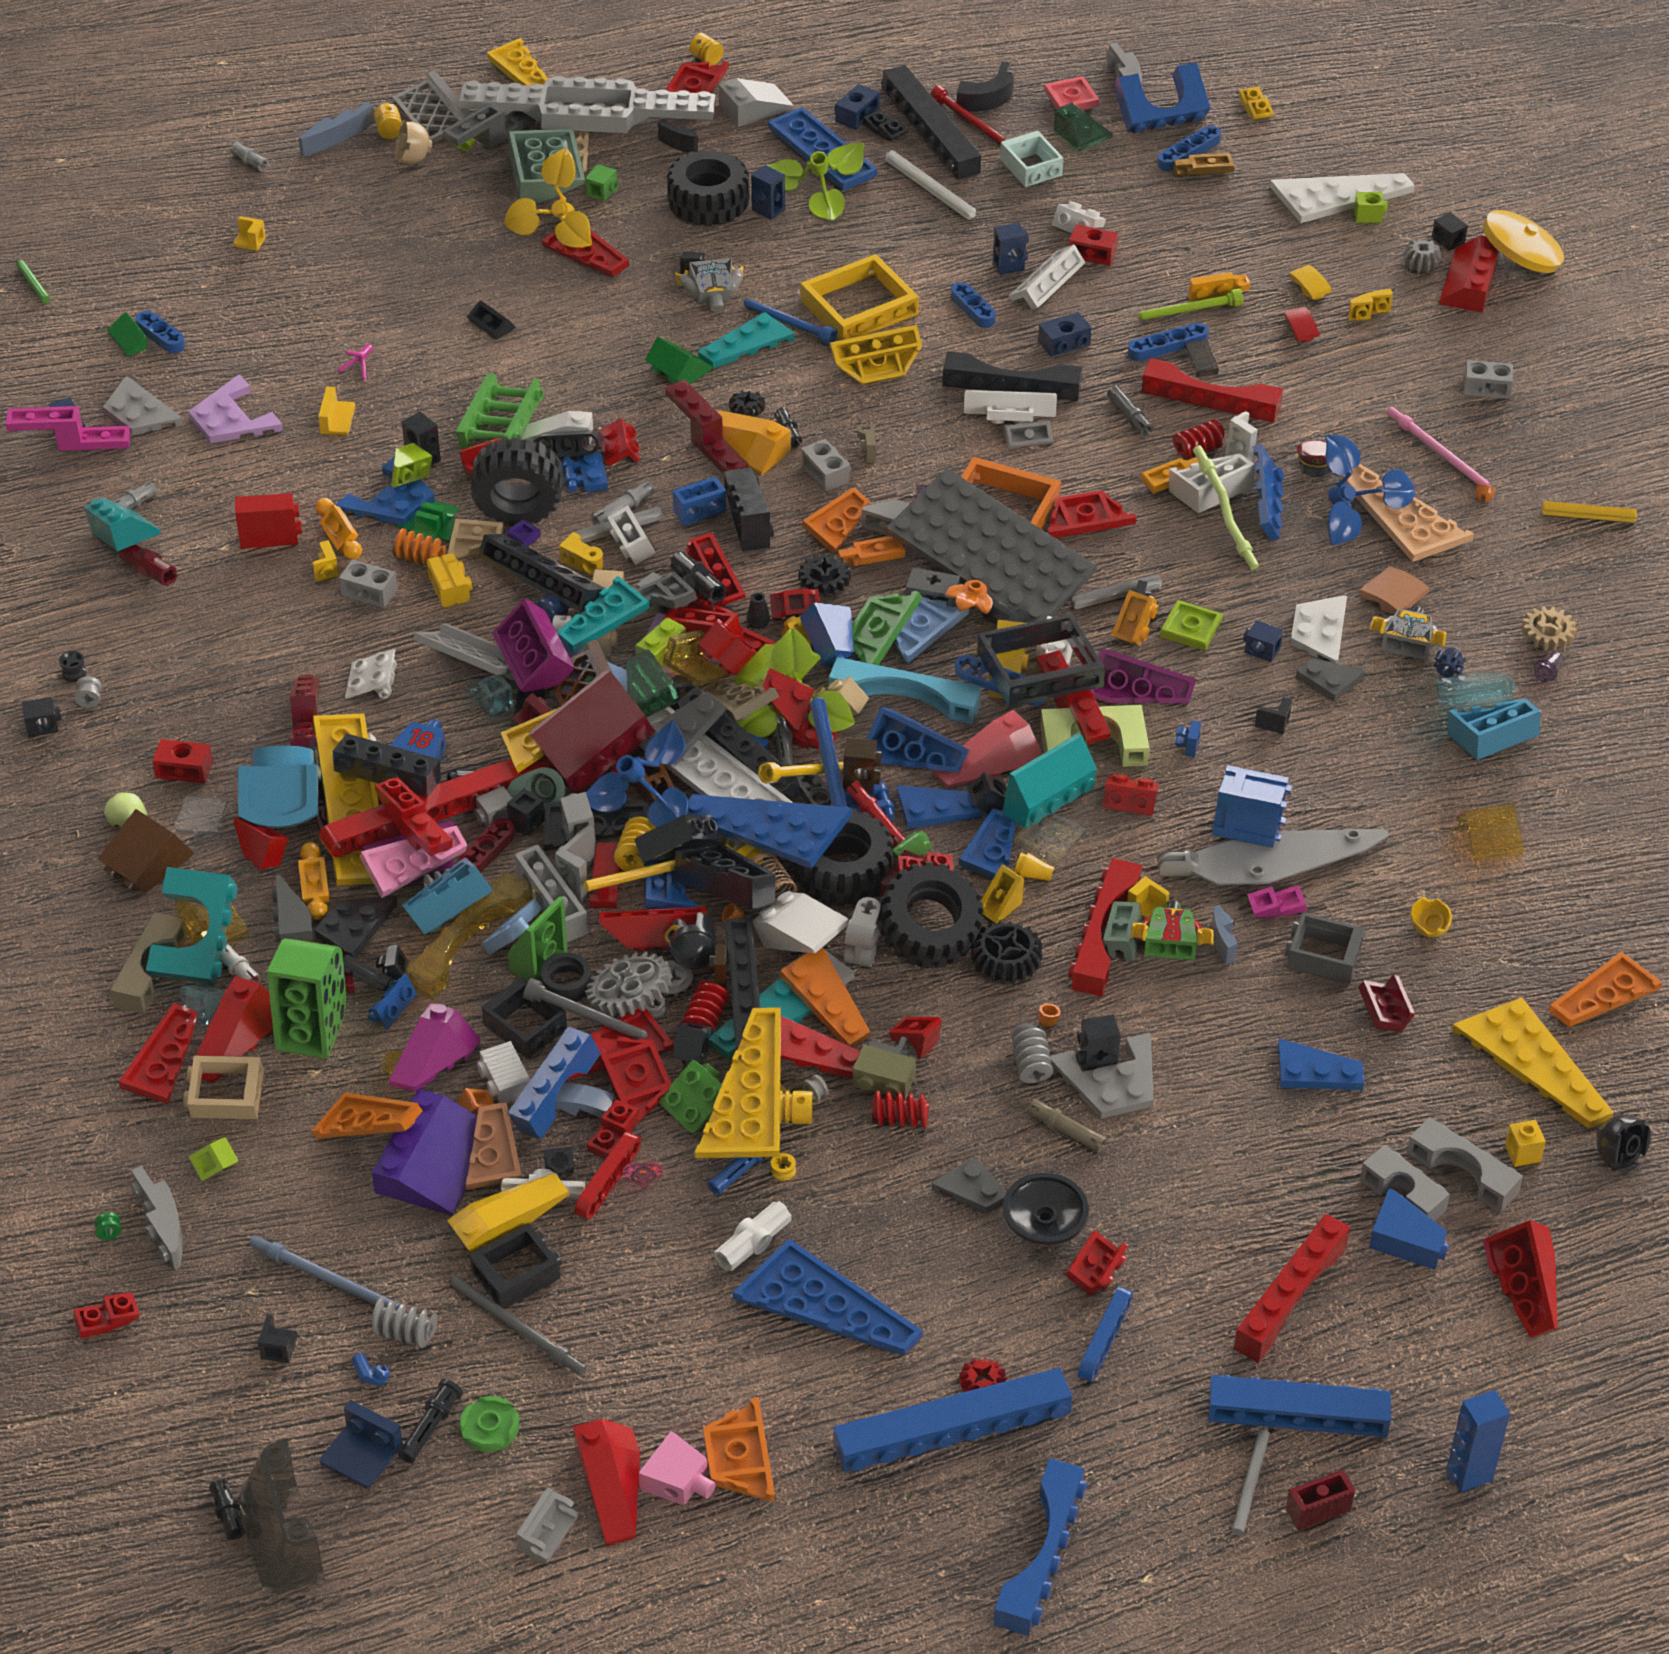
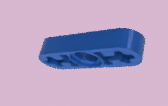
[951,282,996,328]
[135,311,185,353]

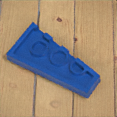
[1253,443,1284,541]

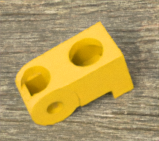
[559,532,603,575]

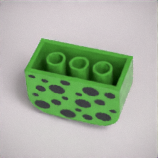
[267,938,346,1059]

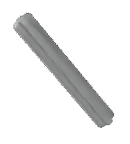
[574,506,662,543]
[1071,574,1162,610]

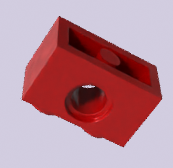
[1069,224,1118,266]
[152,739,213,784]

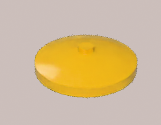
[1483,210,1564,273]

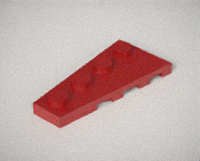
[541,229,630,277]
[118,1003,199,1105]

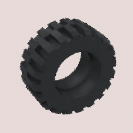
[667,149,749,226]
[471,437,563,526]
[794,809,894,907]
[879,862,984,969]

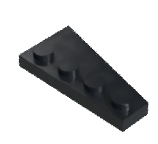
[543,802,649,851]

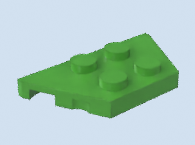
[852,591,923,665]

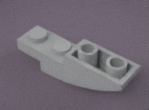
[1106,42,1142,83]
[130,1166,183,1270]

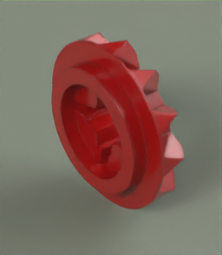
[959,1357,1006,1392]

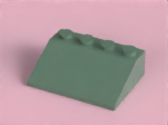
[508,129,585,203]

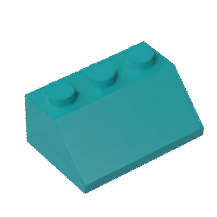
[84,498,161,551]

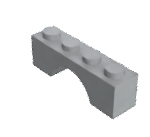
[1407,1117,1523,1213]

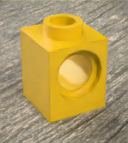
[1505,1120,1546,1167]

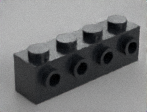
[333,733,441,797]

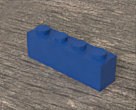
[1446,1390,1510,1492]

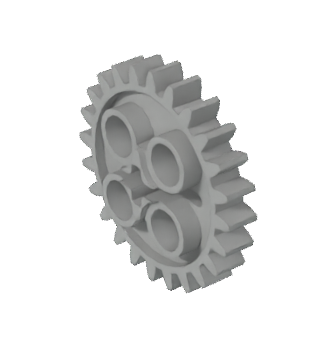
[585,952,673,1017]

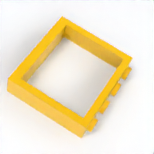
[801,254,919,341]

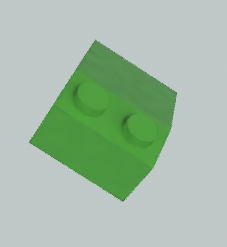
[508,896,568,981]

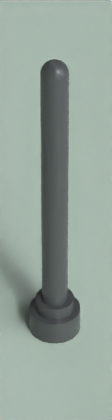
[523,978,647,1039]

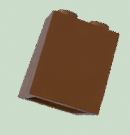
[98,809,194,893]

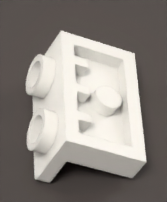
[1225,411,1258,462]

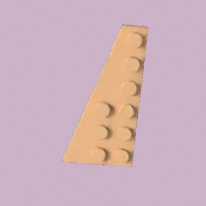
[1337,464,1474,562]

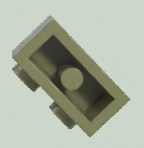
[853,1045,916,1100]

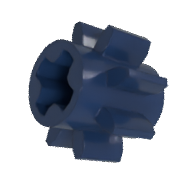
[1433,647,1466,678]

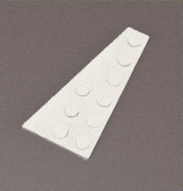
[1270,173,1415,223]

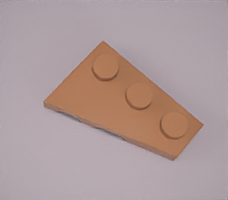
[466,1102,522,1190]

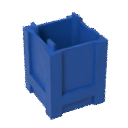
[1212,765,1292,848]

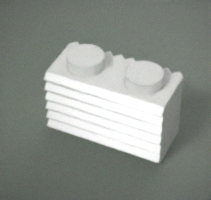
[477,1041,530,1104]

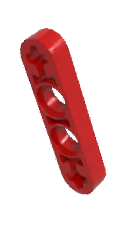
[574,1132,642,1220]

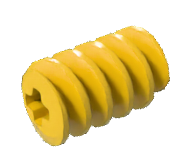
[614,817,657,871]

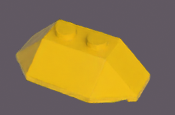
[830,324,923,385]

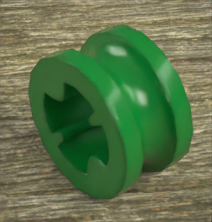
[94,1213,122,1240]

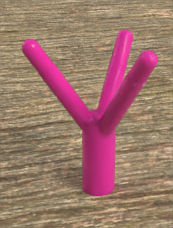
[338,344,373,381]

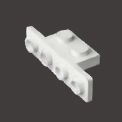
[964,390,1057,424]

